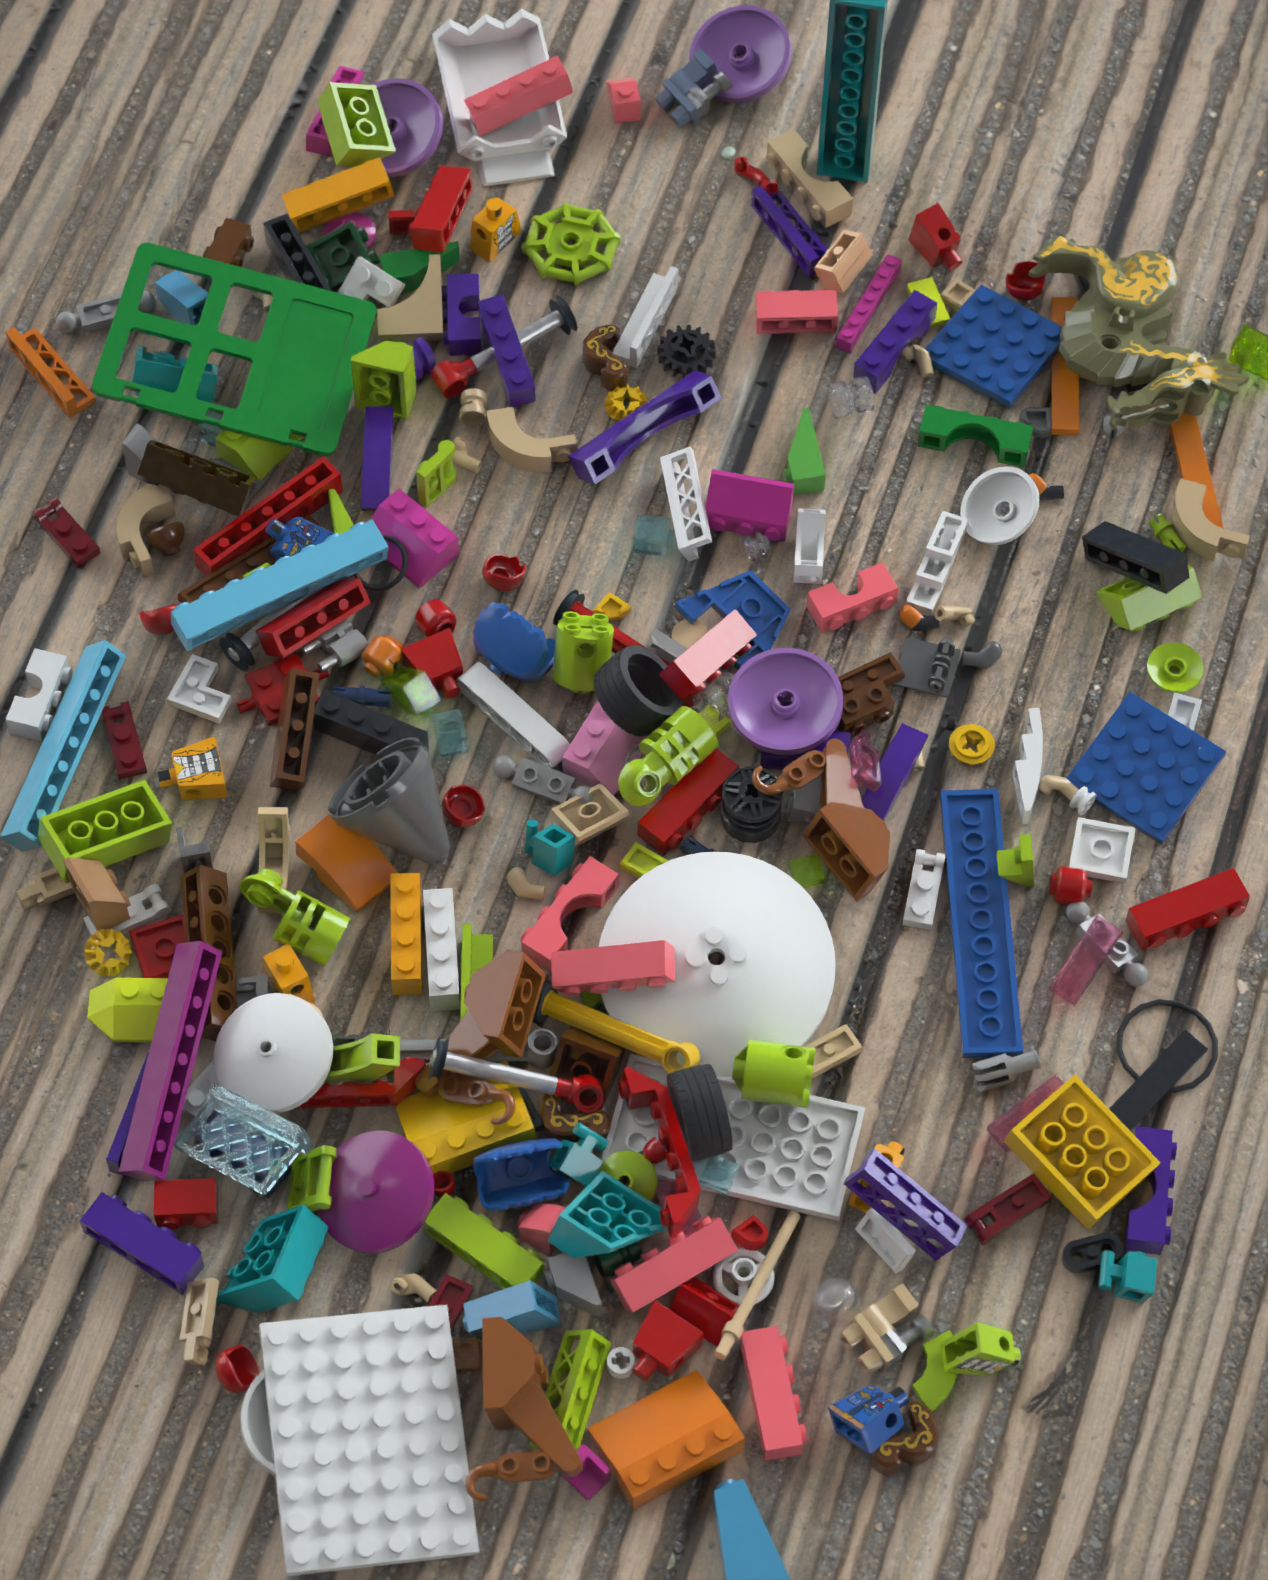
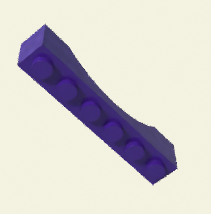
[568,371,722,484]

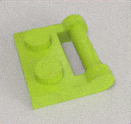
[416,440,457,508]
[287,1145,337,1211]

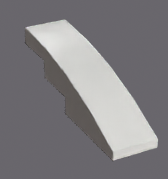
[905,511,969,616]
[1012,708,1043,825]

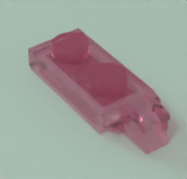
[849,729,882,792]

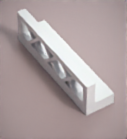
[613,266,678,368]
[660,447,712,562]

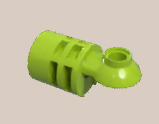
[618,706,719,807]
[239,868,350,967]

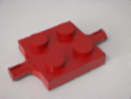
[236,653,329,726]

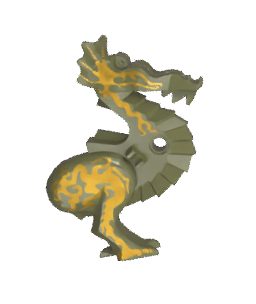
[1028,235,1249,431]

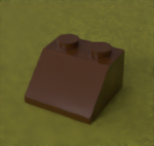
[550,1026,626,1110]

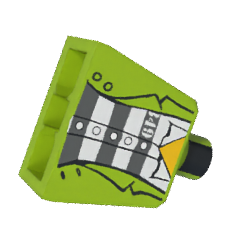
[941,1322,1021,1376]

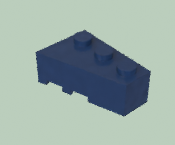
[195,1109,292,1198]

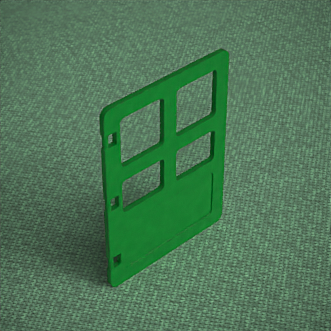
[92,243,376,456]

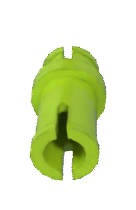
[1148,513,1186,552]

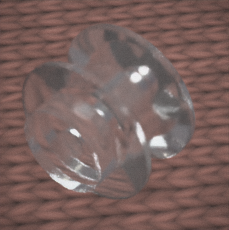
[743,532,771,562]

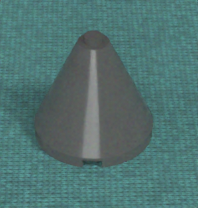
[328,737,450,864]

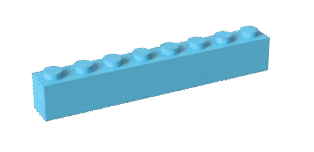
[171,519,389,651]
[0,640,126,852]

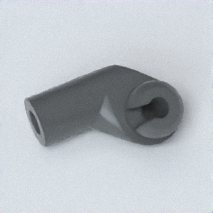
[962,641,1002,668]

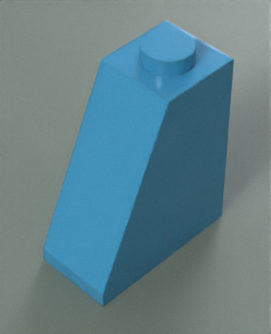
[155,270,208,326]
[463,1281,562,1340]

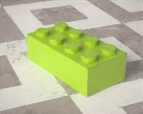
[37,780,172,882]

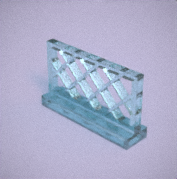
[174,1083,314,1196]

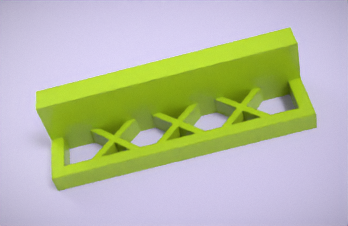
[460,924,493,1021]
[529,1329,611,1451]

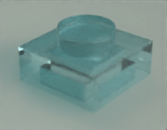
[699,1156,740,1195]

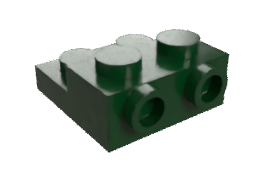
[306,221,380,292]

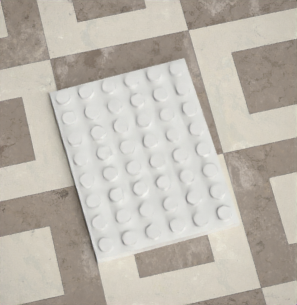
[259,1305,479,1576]

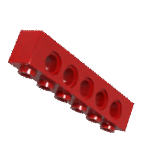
[193,456,343,577]

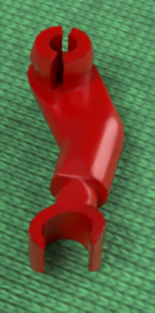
[734,157,778,196]

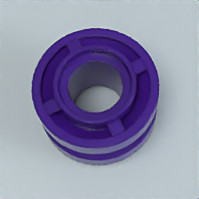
[406,337,436,381]

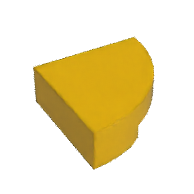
[592,592,631,621]

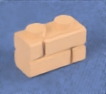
[814,230,873,293]

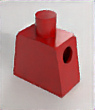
[908,203,963,271]
[401,628,463,699]
[632,1300,704,1381]

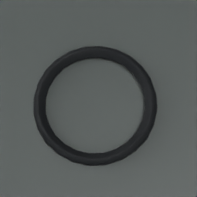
[354,535,408,592]

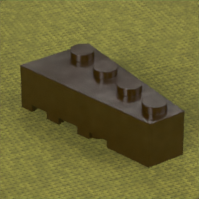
[137,439,257,517]

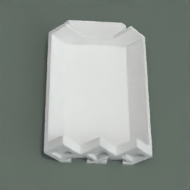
[432,9,567,187]

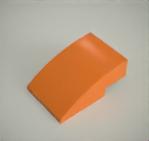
[295,813,398,913]

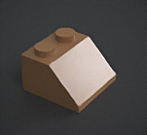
[63,858,131,931]

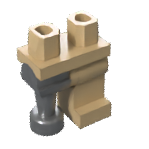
[840,1283,934,1374]

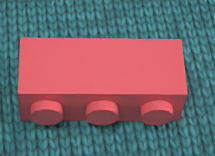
[755,289,838,334]

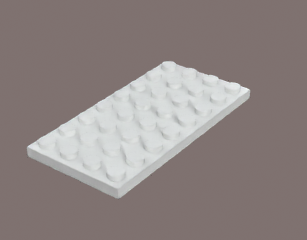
[601,1053,865,1221]

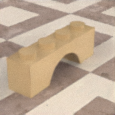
[766,128,853,228]

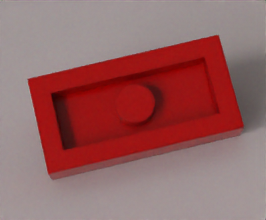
[669,1277,739,1346]

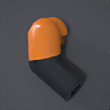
[1029,473,1064,500]
[899,605,940,631]

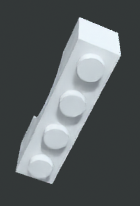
[423,888,461,1012]

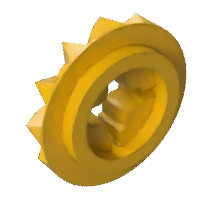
[605,383,648,422]
[949,724,995,767]
[84,929,132,976]

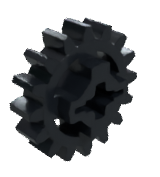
[657,324,716,379]

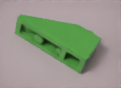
[783,408,826,495]

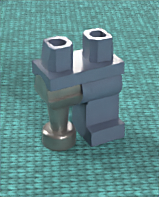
[655,48,733,127]

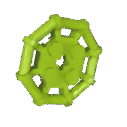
[521,202,621,286]

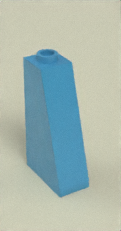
[713,1478,791,1580]

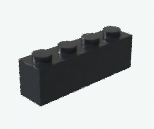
[263,213,332,291]
[1082,521,1190,594]
[313,690,429,755]

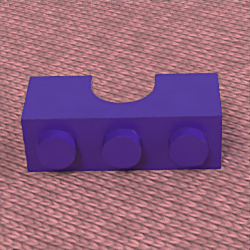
[442,273,482,356]

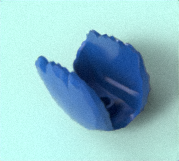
[473,602,556,683]
[473,1139,570,1212]

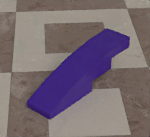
[361,406,394,511]
[861,723,929,821]

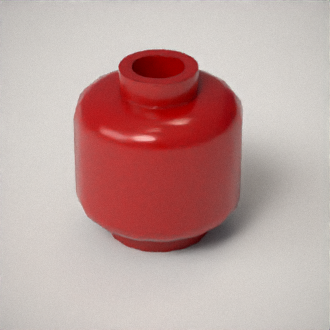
[415,599,457,637]
[1048,866,1092,905]

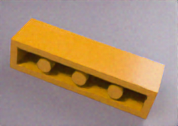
[281,157,395,233]
[390,873,423,995]

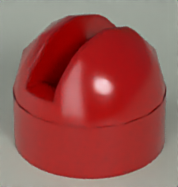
[643,1137,668,1164]
[433,1171,455,1198]

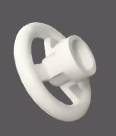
[713,1248,774,1305]

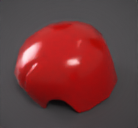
[1005,261,1046,301]
[482,554,527,592]
[139,603,180,635]
[441,784,486,828]
[216,1344,260,1394]

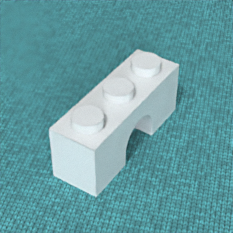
[6,648,72,741]

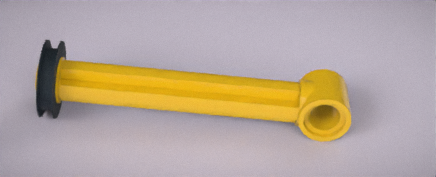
[533,978,700,1074]

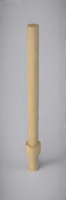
[714,1211,800,1360]

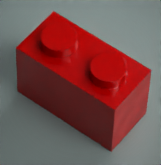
[154,1178,218,1230]

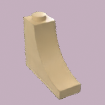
[373,255,443,343]

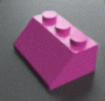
[705,469,794,542]
[371,488,459,589]

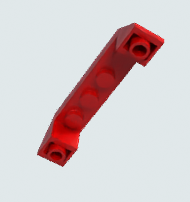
[294,1057,426,1109]
[618,1067,701,1238]

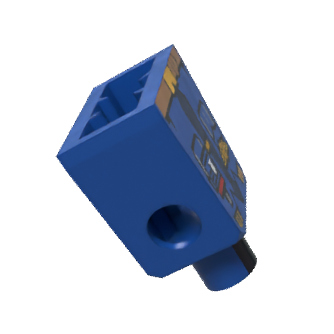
[265,517,334,560]
[828,1385,909,1454]

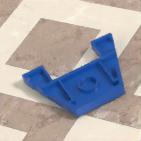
[674,570,791,670]

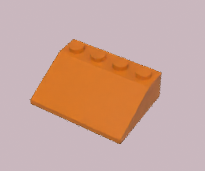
[587,1370,745,1510]

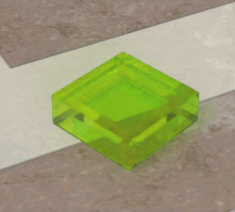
[788,854,825,888]

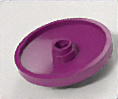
[318,1131,434,1254]

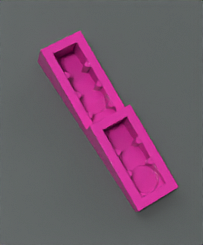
[305,66,364,156]

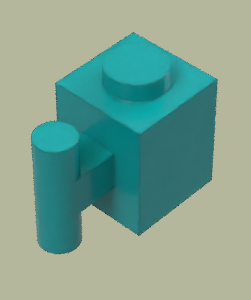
[524,820,575,876]
[548,1122,609,1187]
[1099,1251,1158,1304]

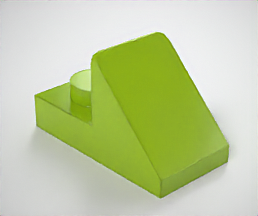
[996,834,1035,887]

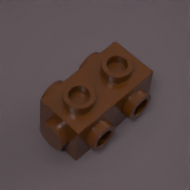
[203,217,254,267]
[835,679,895,735]

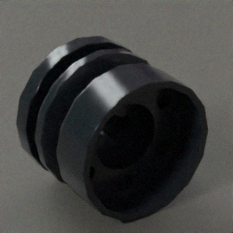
[721,766,783,843]

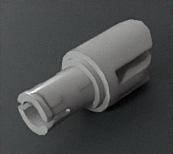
[972,1050,1041,1092]

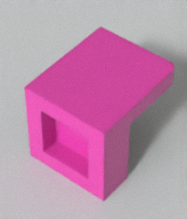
[561,1444,611,1500]

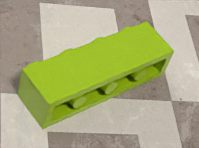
[423,1193,544,1289]

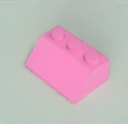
[562,700,648,796]

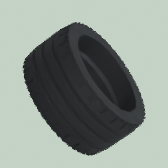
[593,645,683,737]
[667,1064,733,1161]

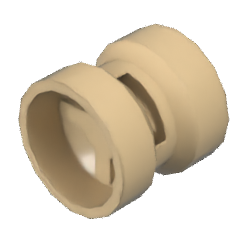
[459,388,488,426]

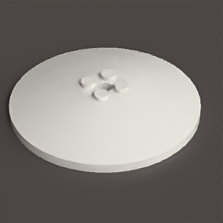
[599,852,836,1077]

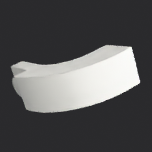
[793,508,826,584]

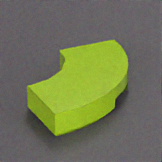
[912,1330,958,1412]

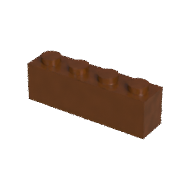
[269,668,319,792]

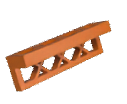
[5,327,96,418]

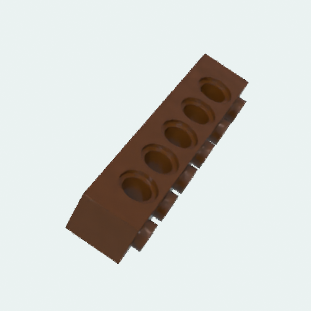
[181,864,238,1041]

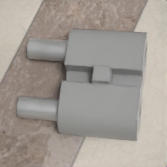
[300,618,369,672]

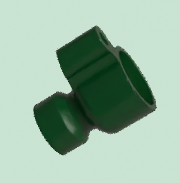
[592,1241,642,1293]

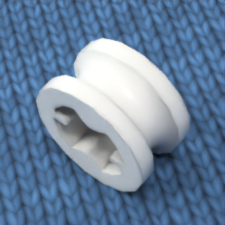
[1069,786,1097,815]
[607,1347,635,1379]

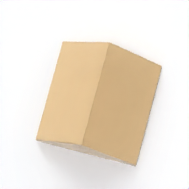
[551,783,629,848]

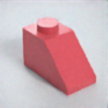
[606,77,641,124]
[517,1203,565,1256]

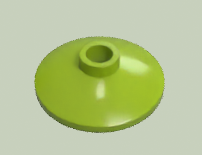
[1147,642,1204,693]
[599,1150,657,1201]

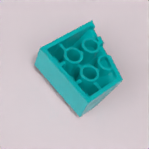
[131,344,218,403]
[548,1171,667,1258]
[216,1205,328,1313]

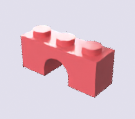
[806,562,898,633]

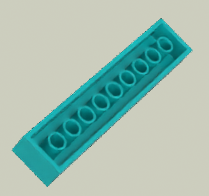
[816,0,888,182]

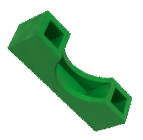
[918,405,1033,468]

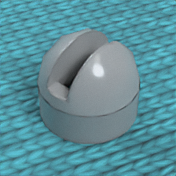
[1103,416,1125,437]

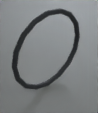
[1116,999,1218,1093]

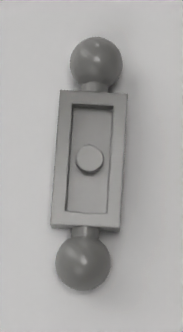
[56,291,156,333]
[493,755,594,804]
[1066,902,1148,987]

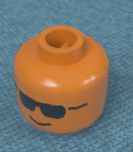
[362,634,403,677]

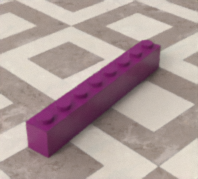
[119,941,222,1182]

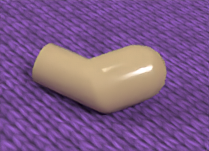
[453,437,482,474]
[1038,775,1079,801]

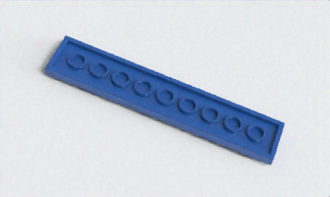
[940,789,1023,1058]

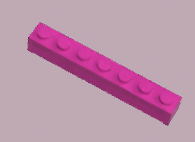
[836,254,902,354]

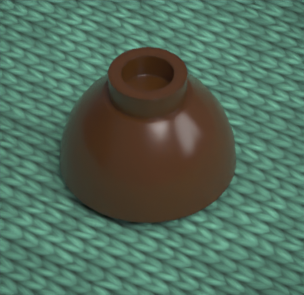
[146,522,185,557]

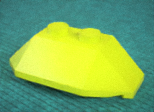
[87,978,168,1043]

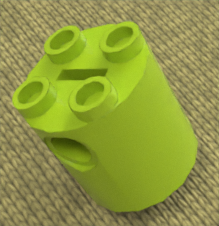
[552,611,614,694]
[732,1039,816,1108]

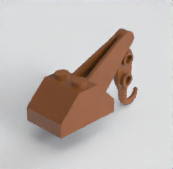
[752,739,890,902]
[415,950,546,1125]
[465,1316,583,1501]

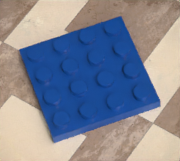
[925,285,1062,408]
[1067,692,1226,845]

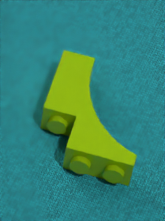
[324,1033,400,1085]

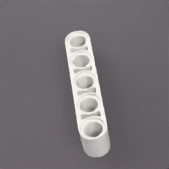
[456,662,570,769]

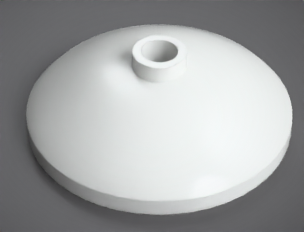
[960,466,1039,545]

